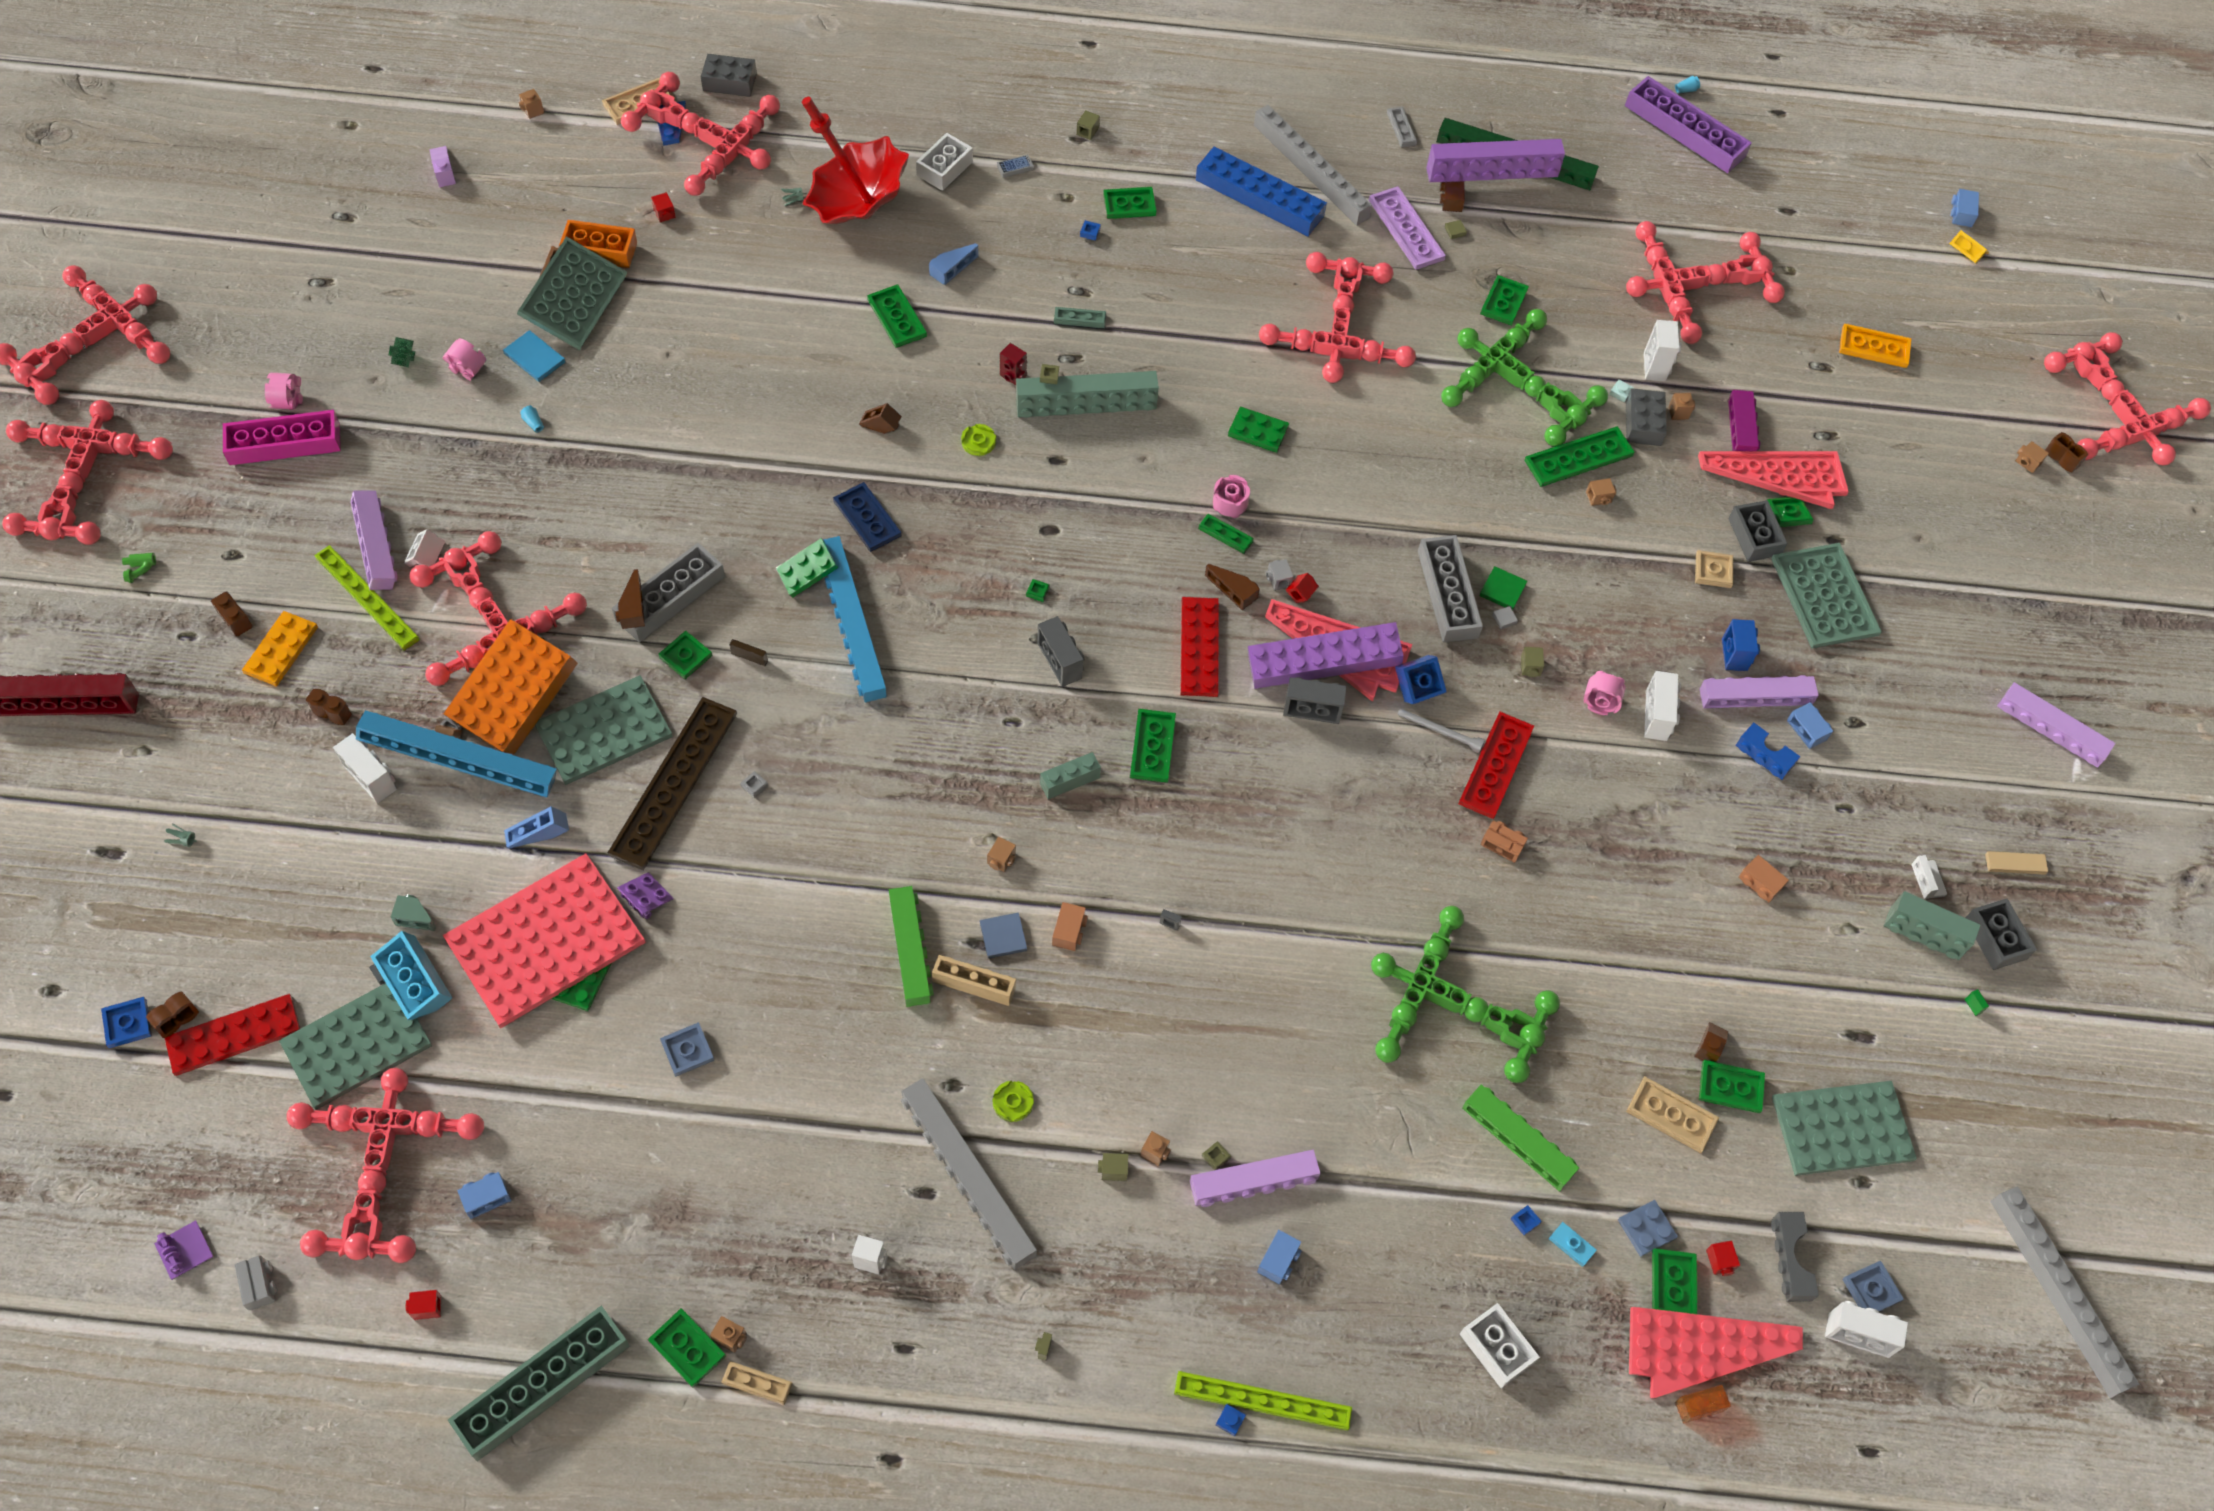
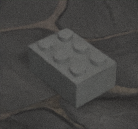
[701,53,757,97]
[1626,388,1667,446]
[1728,500,1788,562]
[1037,616,1085,687]
[1283,677,1346,724]
[1965,898,2037,970]

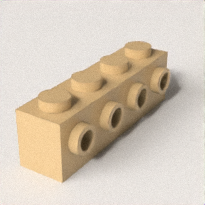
[932,955,1016,1006]

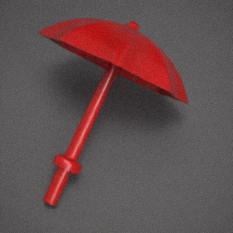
[802,96,909,224]

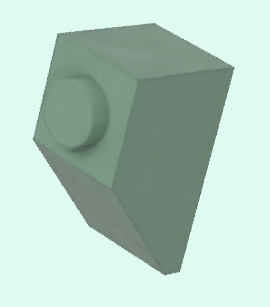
[391,895,436,931]

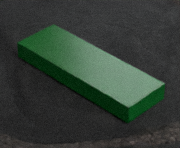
[1198,514,1254,554]

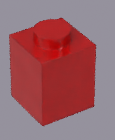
[651,192,676,223]
[1286,573,1319,603]
[1706,1240,1740,1276]
[405,1290,441,1320]

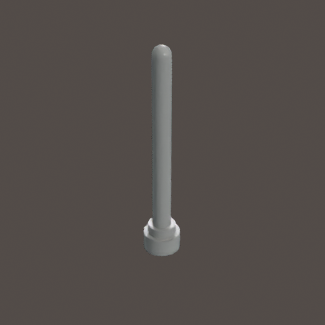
[1398,709,1485,753]

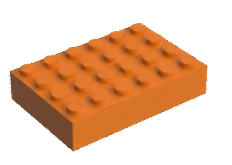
[443,619,578,755]

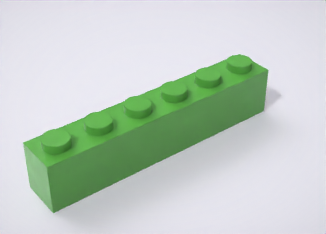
[888,886,934,1007]
[1462,1085,1579,1192]

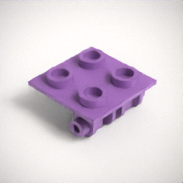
[617,872,674,919]
[154,1220,213,1280]

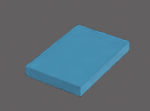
[503,330,565,382]

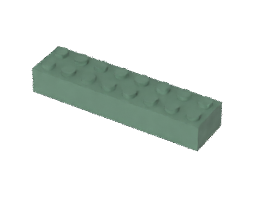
[1016,371,1159,418]
[448,1305,630,1462]

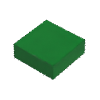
[1026,579,1050,602]
[1965,989,1989,1016]

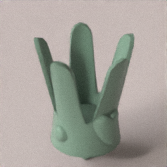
[781,187,807,206]
[164,823,197,847]

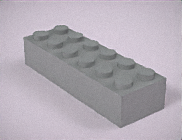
[1418,535,1483,643]
[612,543,725,643]

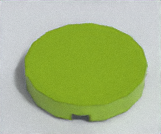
[961,424,996,456]
[992,1081,1034,1122]

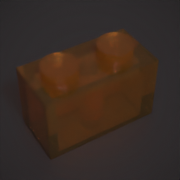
[1675,1385,1731,1424]

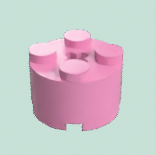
[442,338,486,381]
[265,372,303,410]
[1213,475,1250,518]
[1584,671,1625,715]

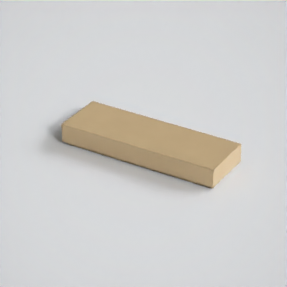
[1985,851,2048,875]
[721,1361,793,1405]

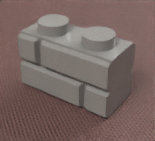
[235,1256,277,1310]

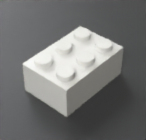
[916,133,973,191]
[1644,320,1682,381]
[1644,671,1681,741]
[333,733,397,804]
[1825,1301,1908,1358]
[1460,1303,1540,1388]

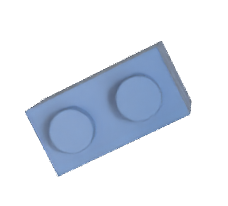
[1951,189,1979,227]
[1787,702,1833,749]
[457,1172,512,1219]
[1257,1229,1302,1285]

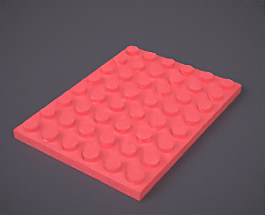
[443,853,646,1029]

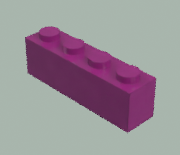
[1728,390,1761,451]

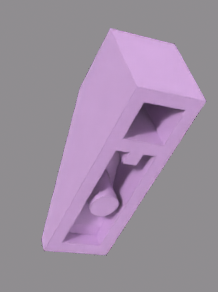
[429,146,456,187]

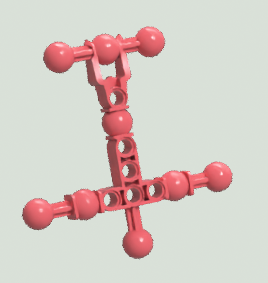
[621,71,780,196]
[1626,221,1785,344]
[1259,252,1416,383]
[0,265,171,405]
[2044,332,2211,466]
[2,400,173,545]
[410,531,587,686]
[287,1068,484,1263]

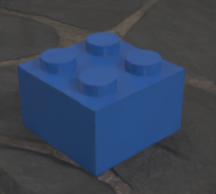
[1722,619,1760,671]
[1395,655,1447,704]

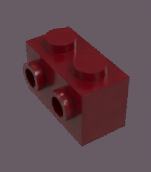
[1000,343,1028,385]

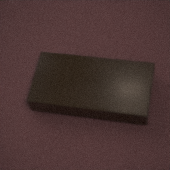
[729,639,768,666]

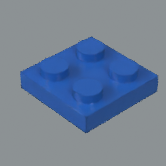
[101,997,152,1048]

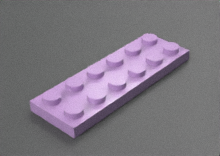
[1369,186,1446,270]

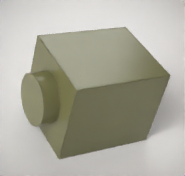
[1076,110,1100,140]
[1521,647,1544,677]
[1098,1153,1128,1181]

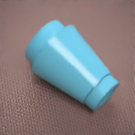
[1675,76,1700,94]
[520,405,544,433]

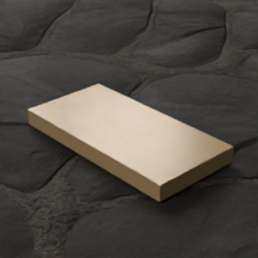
[602,78,676,125]
[1626,1076,1720,1153]

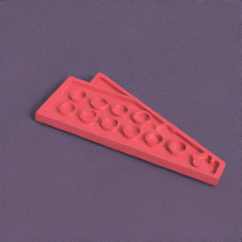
[1698,451,1849,509]
[1265,599,1412,701]
[1629,1307,1803,1398]

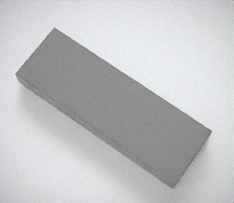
[1387,107,1417,148]

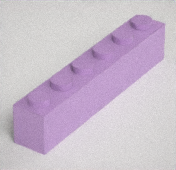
[351,490,397,590]
[1699,675,1819,708]
[1997,682,2115,768]
[1190,1149,1320,1207]

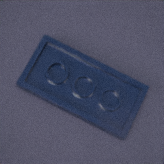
[833,482,902,552]

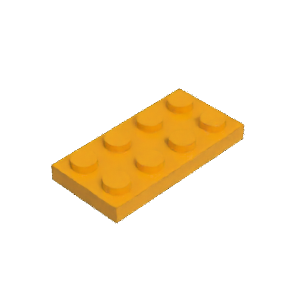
[1839,323,1912,368]
[242,611,318,686]

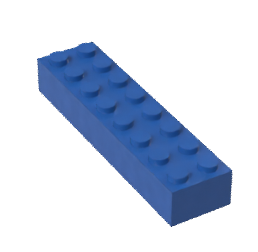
[1196,146,1327,237]

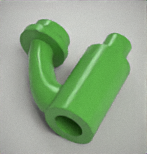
[122,553,156,583]

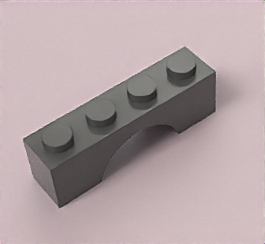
[1771,1212,1819,1302]

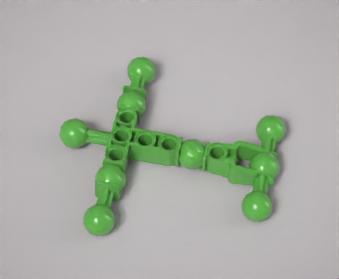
[1441,309,1608,447]
[1371,905,1560,1084]

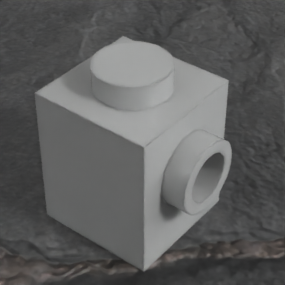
[1266,559,1293,591]

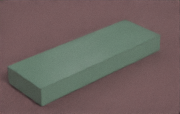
[1054,307,1106,328]

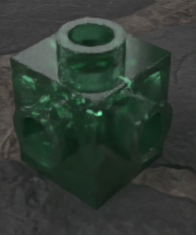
[388,337,416,368]

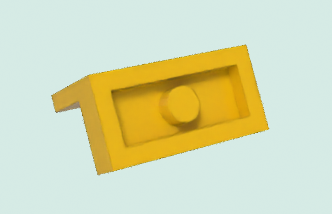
[1949,230,1989,264]

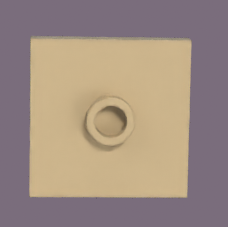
[1695,550,1733,588]

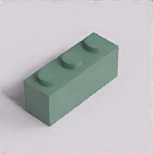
[1040,752,1101,799]

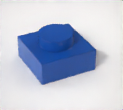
[1080,220,1101,241]
[1511,1205,1542,1236]
[1216,1404,1246,1437]

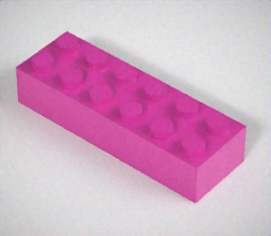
[223,410,341,465]

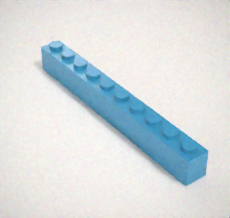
[824,536,887,703]
[356,710,557,797]

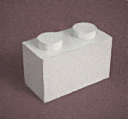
[852,1235,888,1274]

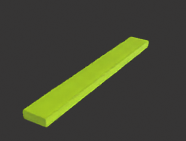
[314,545,420,651]
[1174,1371,1352,1431]

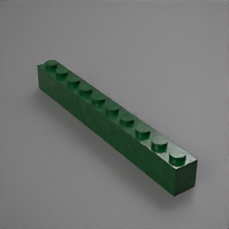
[1436,118,1599,191]

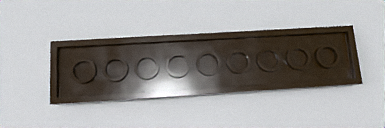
[607,697,737,871]

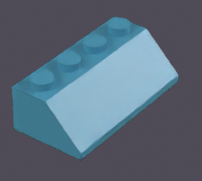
[370,931,452,1020]

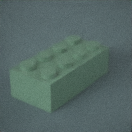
[1884,891,1980,960]

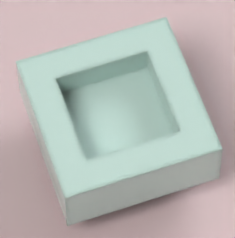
[1609,379,1634,402]

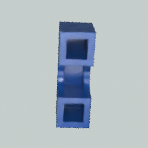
[1735,722,1800,780]

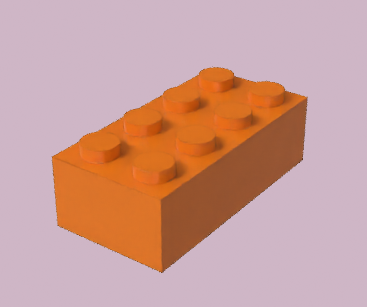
[559,220,638,268]

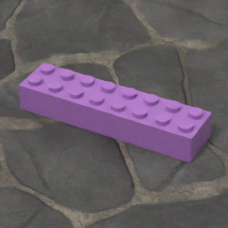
[1625,76,1752,173]
[1426,139,1565,183]
[1248,622,1403,689]

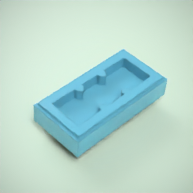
[1549,1222,1596,1267]

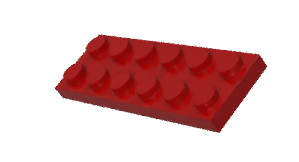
[1180,597,1219,697]
[1458,711,1534,819]
[164,993,300,1076]

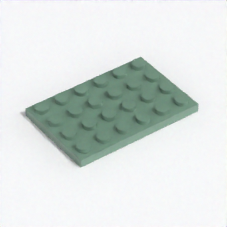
[517,236,628,350]
[1771,543,1882,648]
[535,675,673,785]
[279,983,432,1110]
[1772,1081,1917,1176]

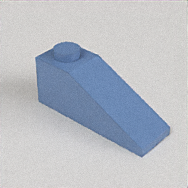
[929,243,978,285]
[504,806,569,849]

